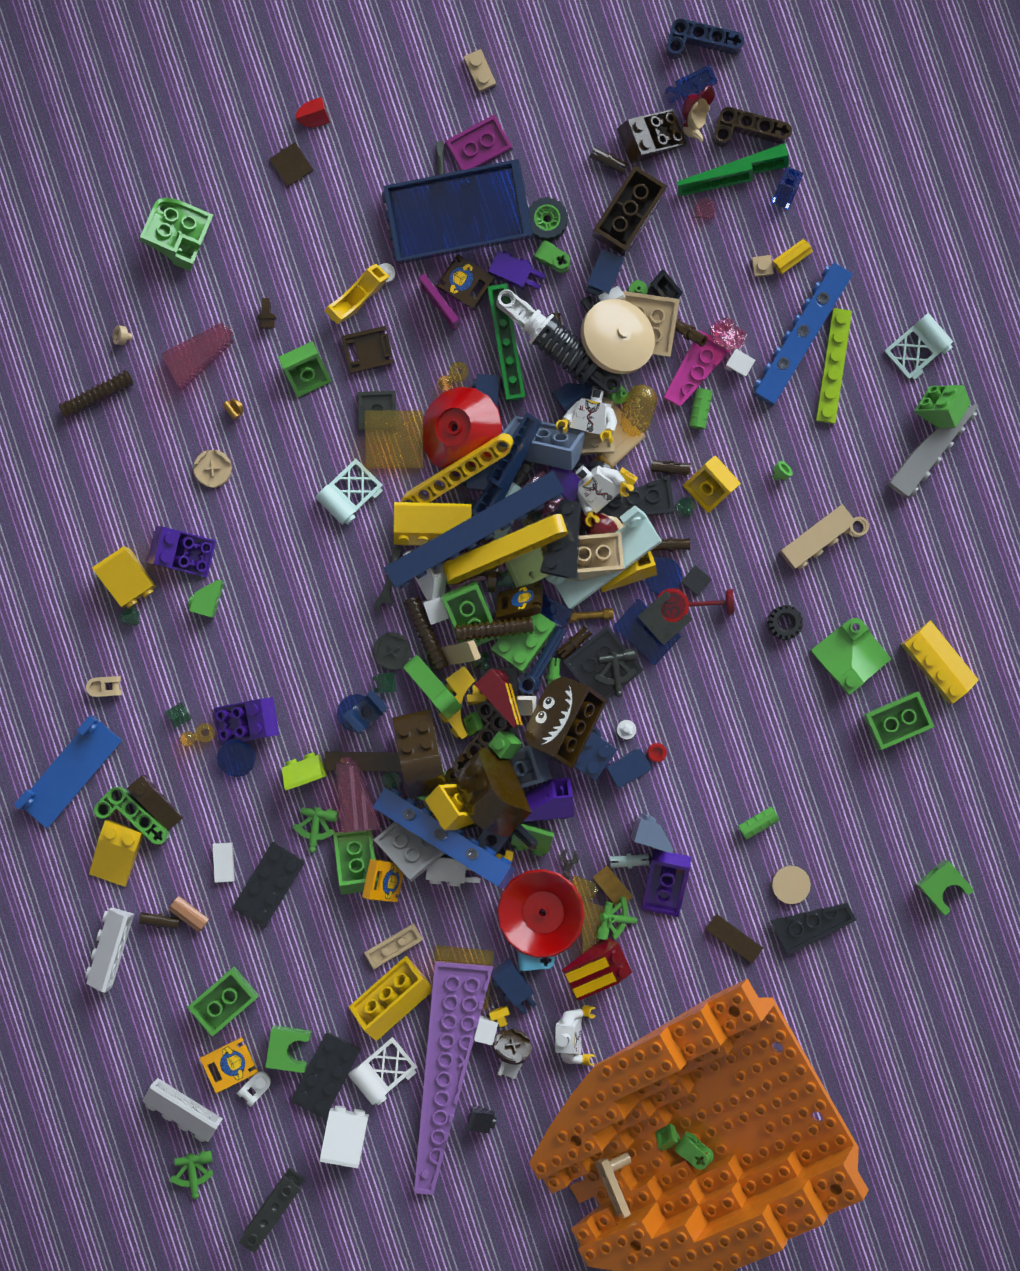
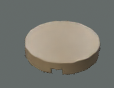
[194,450,232,488]
[772,865,811,904]

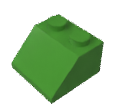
[278,341,332,398]
[510,822,554,857]

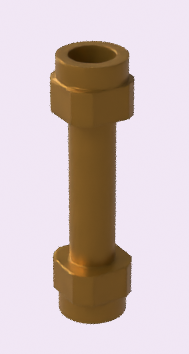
[567,608,614,623]

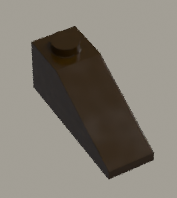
[127,775,183,831]

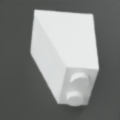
[319,1106,369,1168]

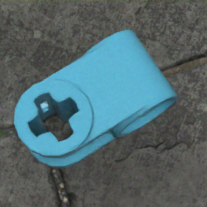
[518,951,555,971]

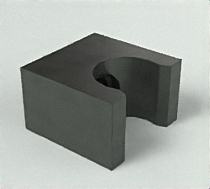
[638,591,692,645]

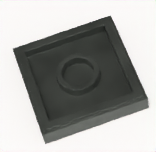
[357,391,397,431]

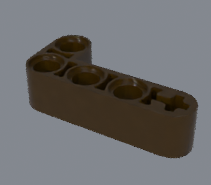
[713,107,792,147]
[453,701,512,773]

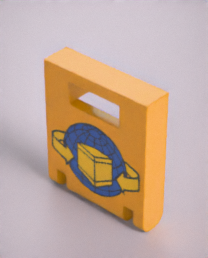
[362,859,404,902]
[200,1037,258,1093]

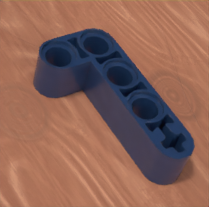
[666,18,744,59]

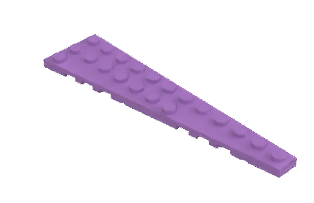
[414,961,493,1195]

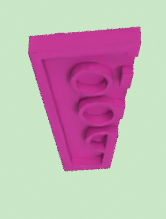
[663,330,732,407]

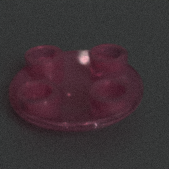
[709,317,747,350]

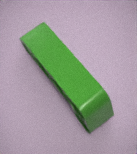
[403,655,463,719]
[94,787,170,844]

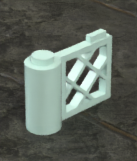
[884,313,953,380]
[315,459,383,525]

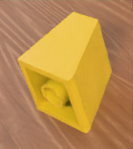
[92,546,156,609]

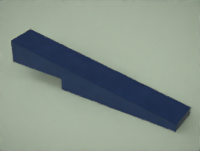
[472,412,542,515]

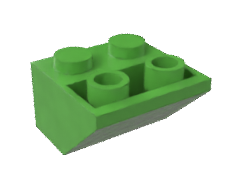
[915,385,971,428]

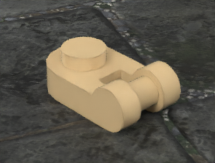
[86,676,122,697]

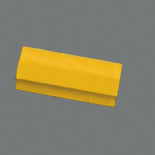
[772,238,813,275]

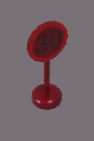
[656,588,734,622]

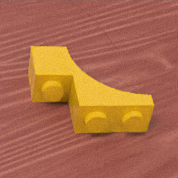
[324,264,390,324]
[438,666,476,739]

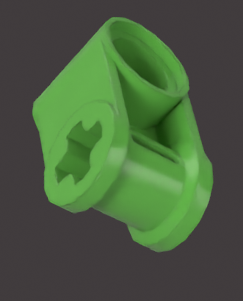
[533,240,570,273]
[675,1132,714,1170]

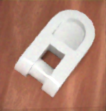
[236,1071,271,1107]

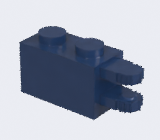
[491,958,537,1015]

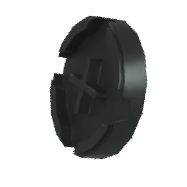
[373,632,412,670]

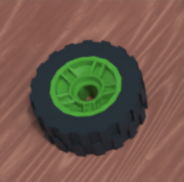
[528,197,568,242]

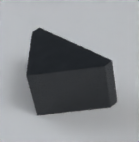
[648,269,683,299]

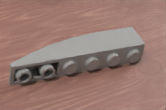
[887,404,979,498]

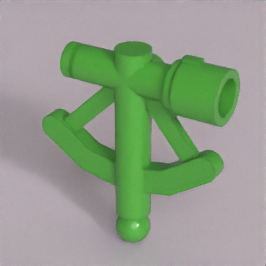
[293,807,339,853]
[596,897,637,940]
[170,1151,213,1199]

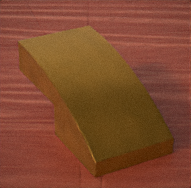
[592,865,633,909]

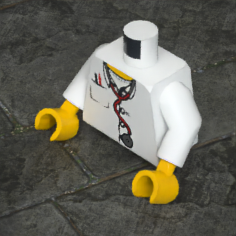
[556,389,617,443]
[576,466,634,526]
[555,1005,595,1066]

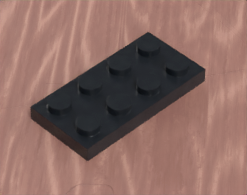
[232,842,306,928]
[291,1031,361,1119]

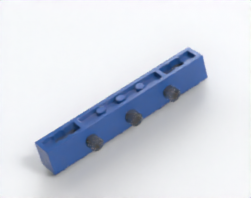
[753,262,853,406]
[373,788,516,889]

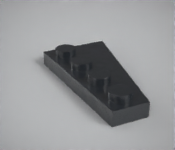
[597,475,675,520]

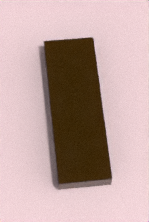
[705,913,763,963]

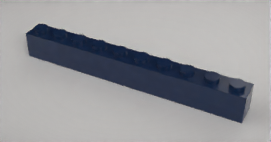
[384,471,564,589]

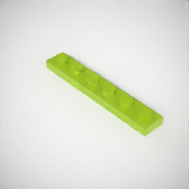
[816,308,852,424]

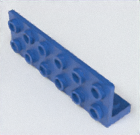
[14,716,122,828]

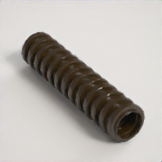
[59,370,133,419]
[403,596,448,671]
[455,616,534,642]

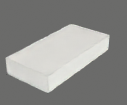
[213,842,235,882]

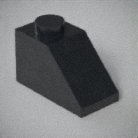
[466,1104,497,1134]

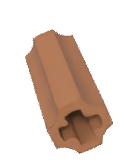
[168,896,209,932]

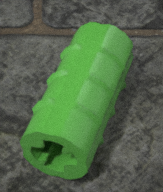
[689,388,713,430]
[738,807,780,840]

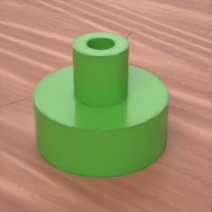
[628,280,648,294]
[607,385,627,405]
[772,461,793,481]

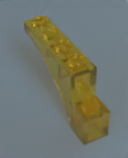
[571,874,604,954]

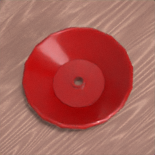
[421,387,502,473]
[497,869,585,958]

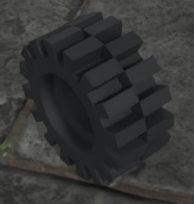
[767,605,803,640]

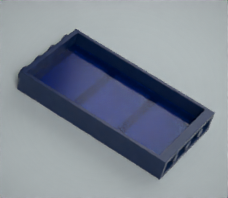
[382,159,534,264]

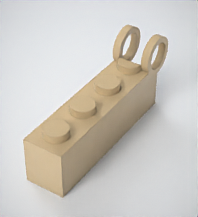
[779,504,869,570]

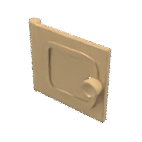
[586,405,646,467]

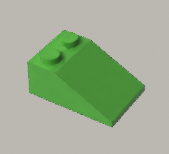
[333,828,378,895]

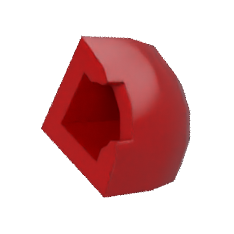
[296,97,330,128]

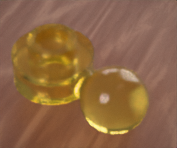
[437,362,468,391]
[180,723,215,747]

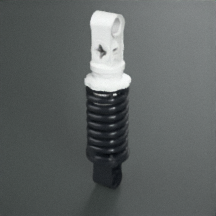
[496,290,621,396]

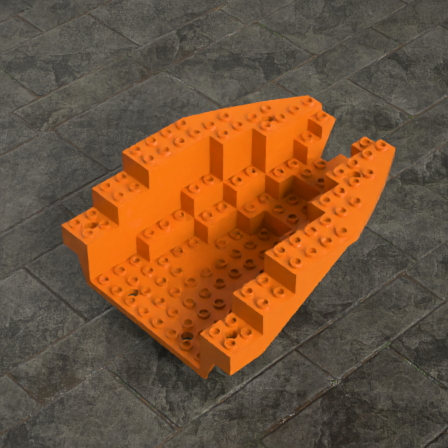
[529,978,869,1271]

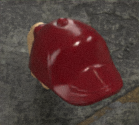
[682,85,715,143]
[580,512,625,535]

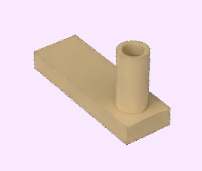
[595,1153,631,1218]

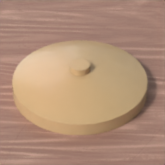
[581,299,655,374]

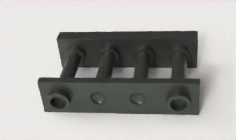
[239,1167,305,1254]

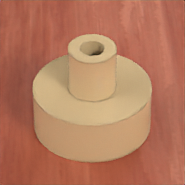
[112,325,132,345]

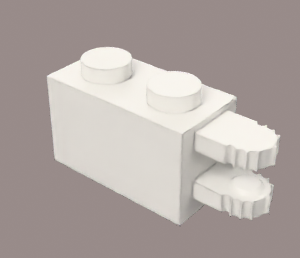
[426,856,480,886]

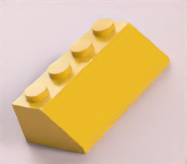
[394,502,472,546]
[900,620,978,704]
[349,956,433,1041]

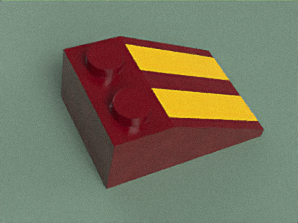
[475,669,523,728]
[562,938,632,1001]

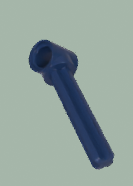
[519,626,566,696]

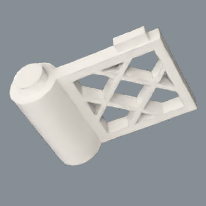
[348,1037,417,1105]

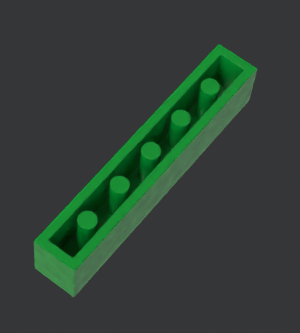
[488,284,525,403]

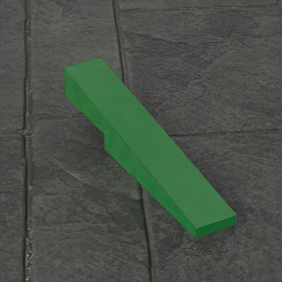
[677,143,789,197]

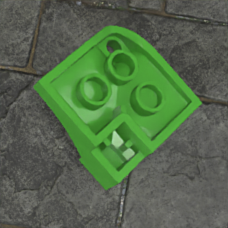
[139,198,213,271]
[810,618,891,695]

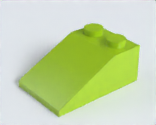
[282,752,327,791]

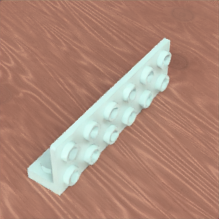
[545,506,662,609]

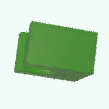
[915,860,974,916]
[266,1025,312,1073]

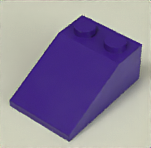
[641,849,691,917]

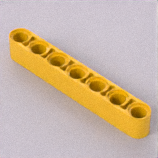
[400,433,513,503]
[442,514,568,584]

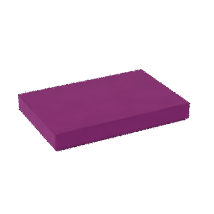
[445,114,513,170]
[419,273,460,330]

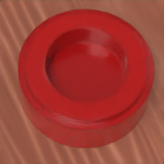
[647,743,667,762]

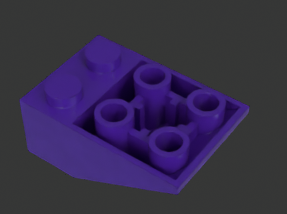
[147,526,216,578]
[213,697,280,745]
[523,777,574,823]

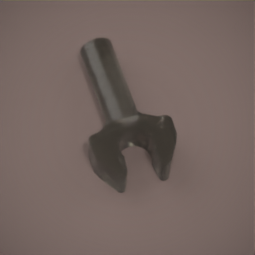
[559,849,579,880]

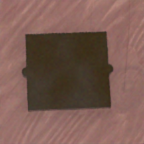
[269,142,314,187]

